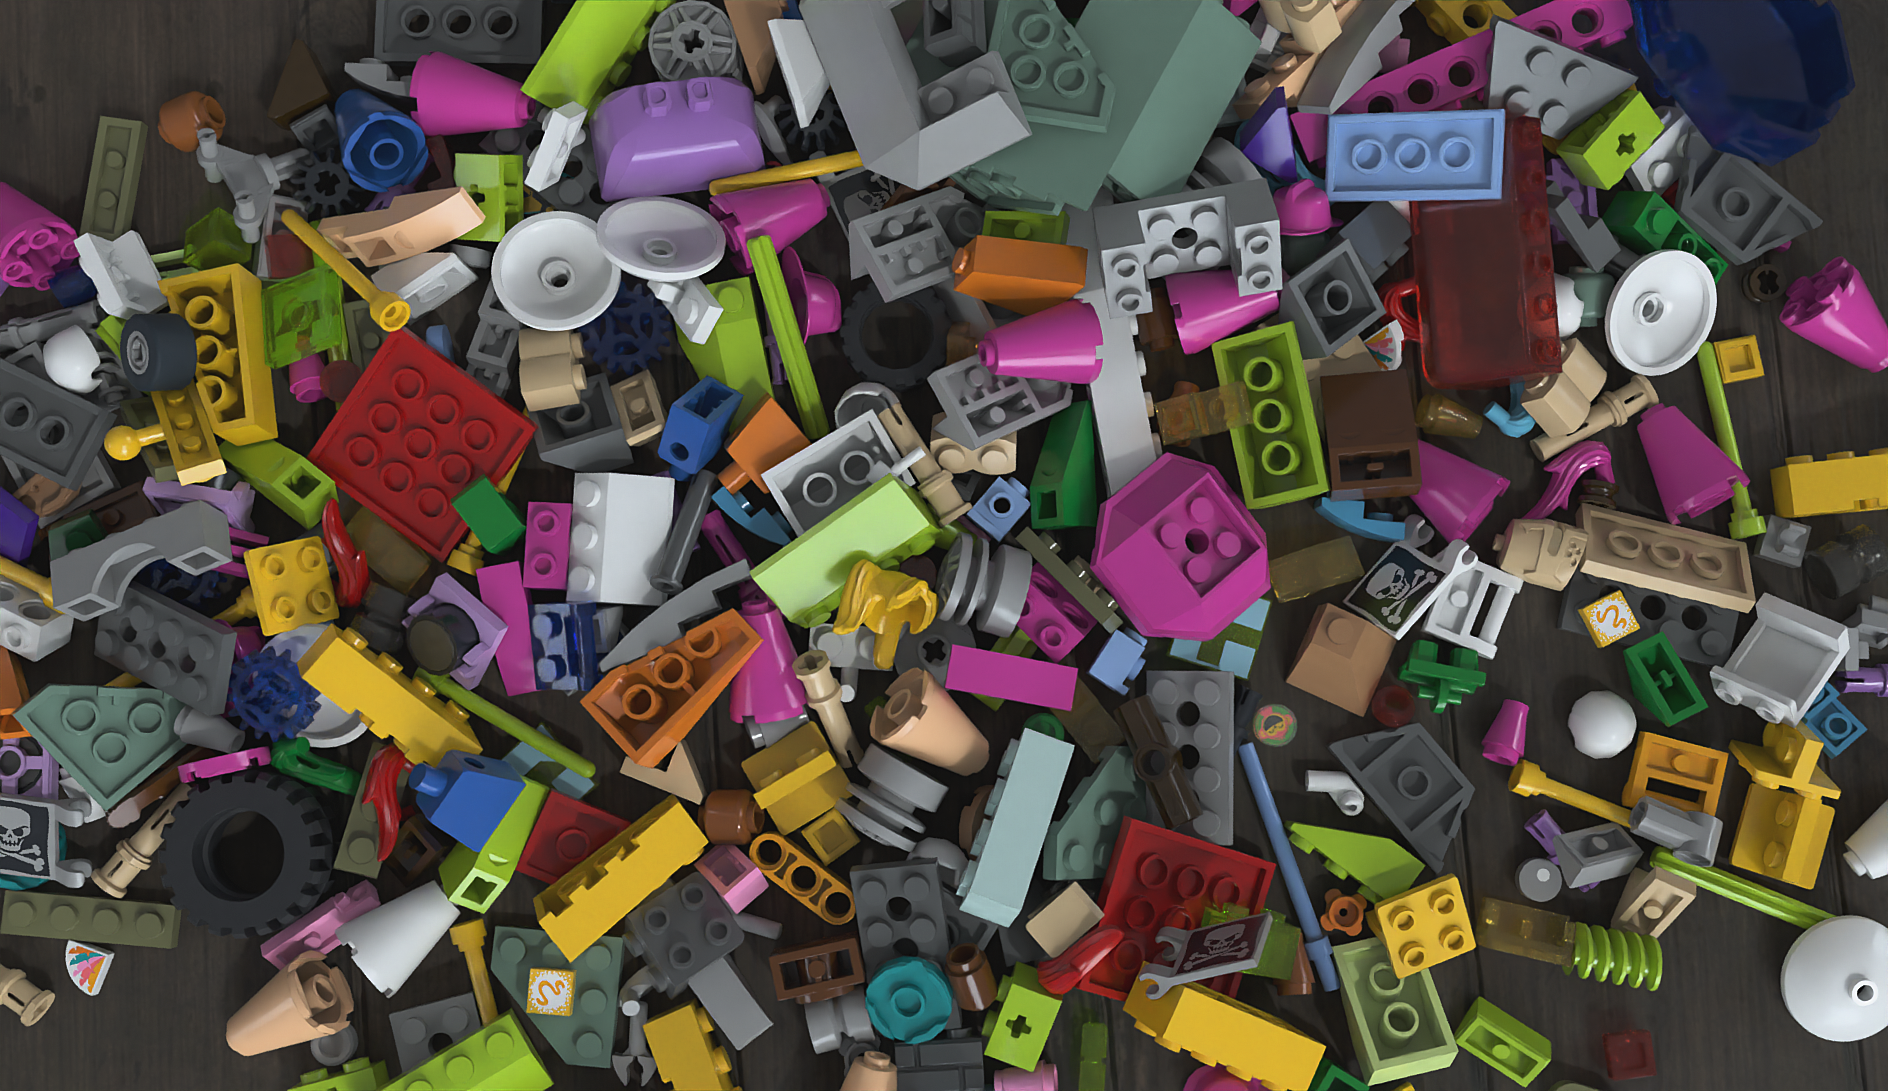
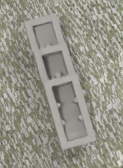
[1297,0,1416,115]
[466,277,528,399]
[599,558,753,673]
[636,878,774,1050]

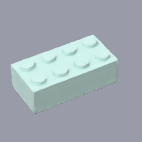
[956,728,1075,927]

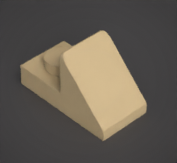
[610,369,668,446]
[620,739,708,805]
[1611,866,1696,939]
[1025,881,1105,958]

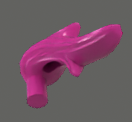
[1521,440,1615,519]

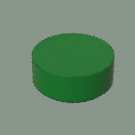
[1021,713,1064,741]

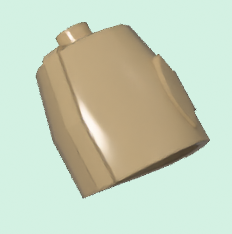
[1492,518,1589,591]

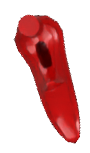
[1376,275,1458,372]
[321,498,371,609]
[362,742,424,862]
[1036,925,1125,995]

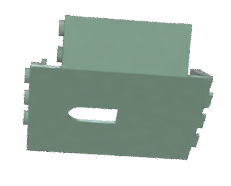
[891,0,1262,216]

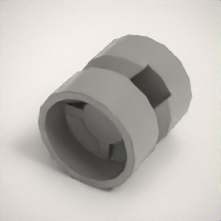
[804,983,876,1054]

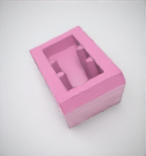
[694,845,769,915]

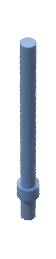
[1238,742,1341,992]

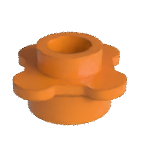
[1320,888,1367,936]

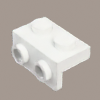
[1625,106,1696,196]
[73,230,169,320]

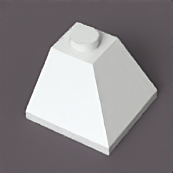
[767,19,830,128]
[371,252,479,325]

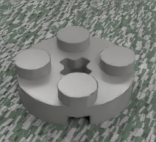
[894,614,976,691]

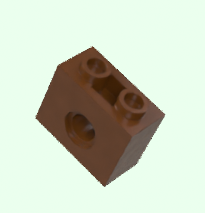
[769,930,866,1004]

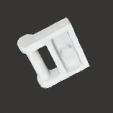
[1421,561,1524,660]

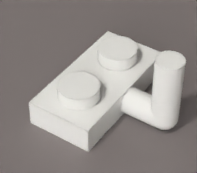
[525,101,588,192]
[809,623,893,702]

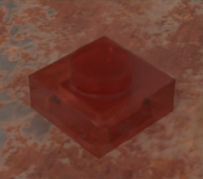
[264,234,315,280]
[1602,1029,1657,1081]

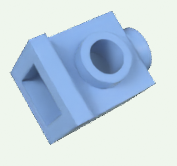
[966,476,1031,545]
[1086,627,1148,696]

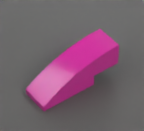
[476,561,551,696]
[944,644,1078,711]

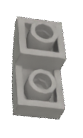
[345,58,418,109]

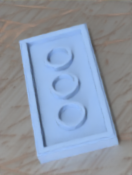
[1325,109,1505,202]

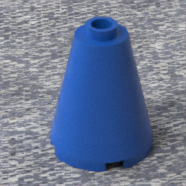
[335,89,428,193]

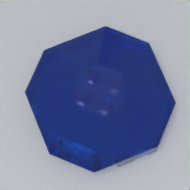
[1629,0,1855,167]

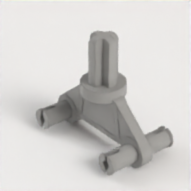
[196,128,314,243]

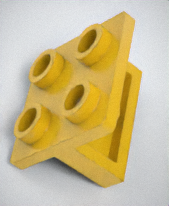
[243,536,340,636]
[1728,720,1841,800]
[741,721,853,836]
[1728,783,1835,889]
[1365,873,1476,979]

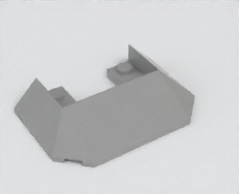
[799,0,1033,190]
[848,186,1073,451]

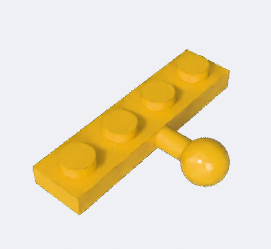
[104,378,227,486]

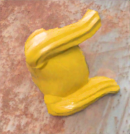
[832,559,939,670]

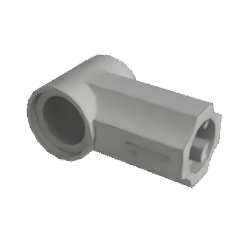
[1628,796,1723,867]

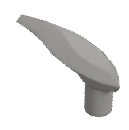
[754,95,793,165]
[617,965,654,1016]

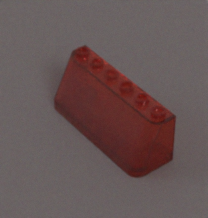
[1409,116,1563,391]

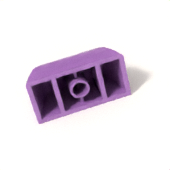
[589,77,766,202]

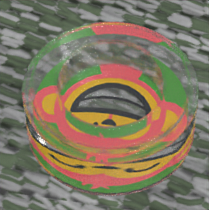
[1253,704,1297,747]

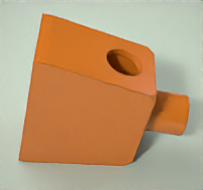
[716,392,812,495]

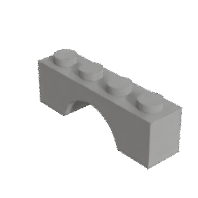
[50,499,233,622]

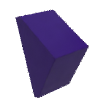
[1239,86,1298,183]

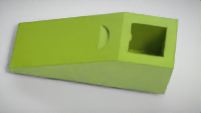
[218,439,339,531]
[438,774,550,914]
[1283,820,1426,904]

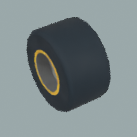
[120,313,197,391]

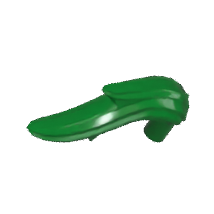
[270,735,362,797]

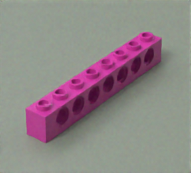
[1289,0,1636,169]

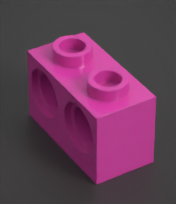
[523,502,573,592]
[1016,562,1098,664]

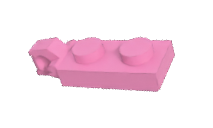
[260,880,381,970]

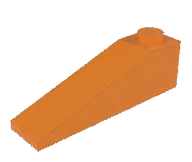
[580,608,764,769]

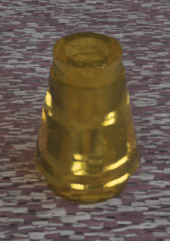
[1415,393,1483,439]

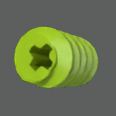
[1561,922,1663,991]

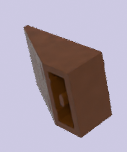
[1320,369,1422,502]

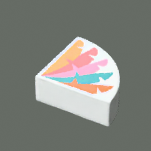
[1363,319,1404,371]
[66,940,115,996]

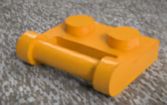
[1622,731,1729,817]

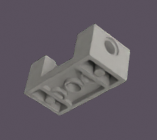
[1092,178,1283,319]

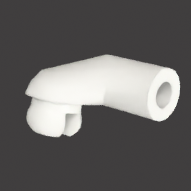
[1305,770,1364,816]

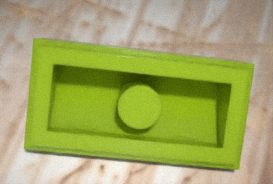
[1453,996,1551,1088]

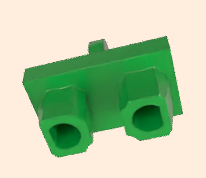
[1397,640,1486,714]

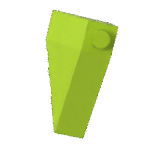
[675,276,775,433]

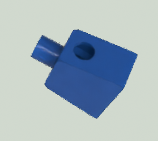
[658,375,744,482]
[409,749,526,853]

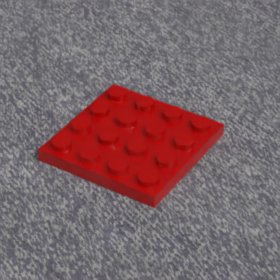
[306,326,539,563]
[1074,815,1276,1002]

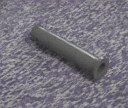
[649,469,719,595]

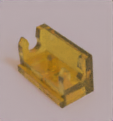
[1474,896,1576,967]

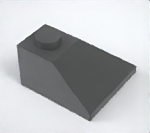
[1278,238,1387,360]
[526,372,634,473]

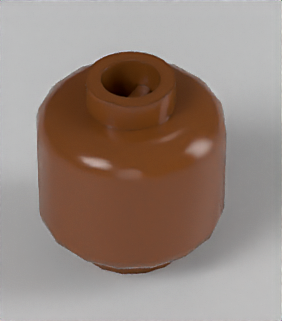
[158,91,226,152]
[698,789,765,845]

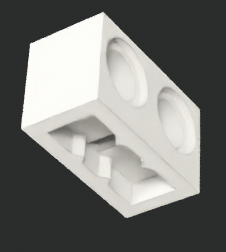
[0,575,74,662]

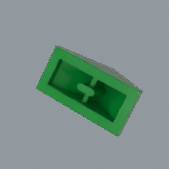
[450,474,527,557]
[1623,631,1709,727]

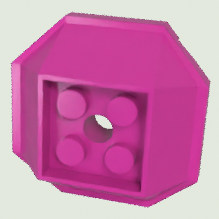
[1090,452,1271,641]

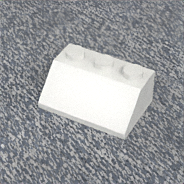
[761,409,916,537]
[566,473,675,606]

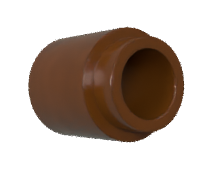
[1136,287,1179,352]
[945,943,999,1011]

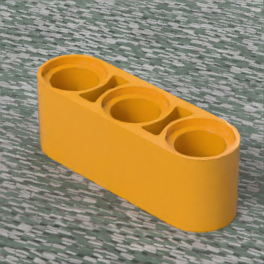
[749,831,856,925]

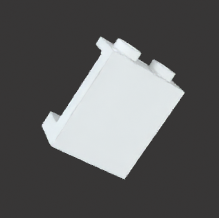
[1710,592,1850,728]

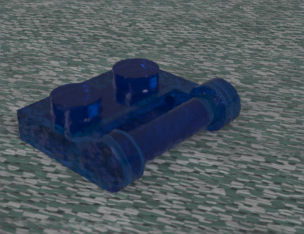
[528,601,603,691]

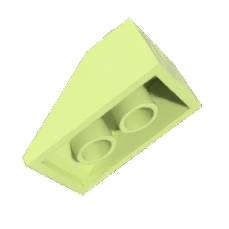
[1332,937,1459,1086]

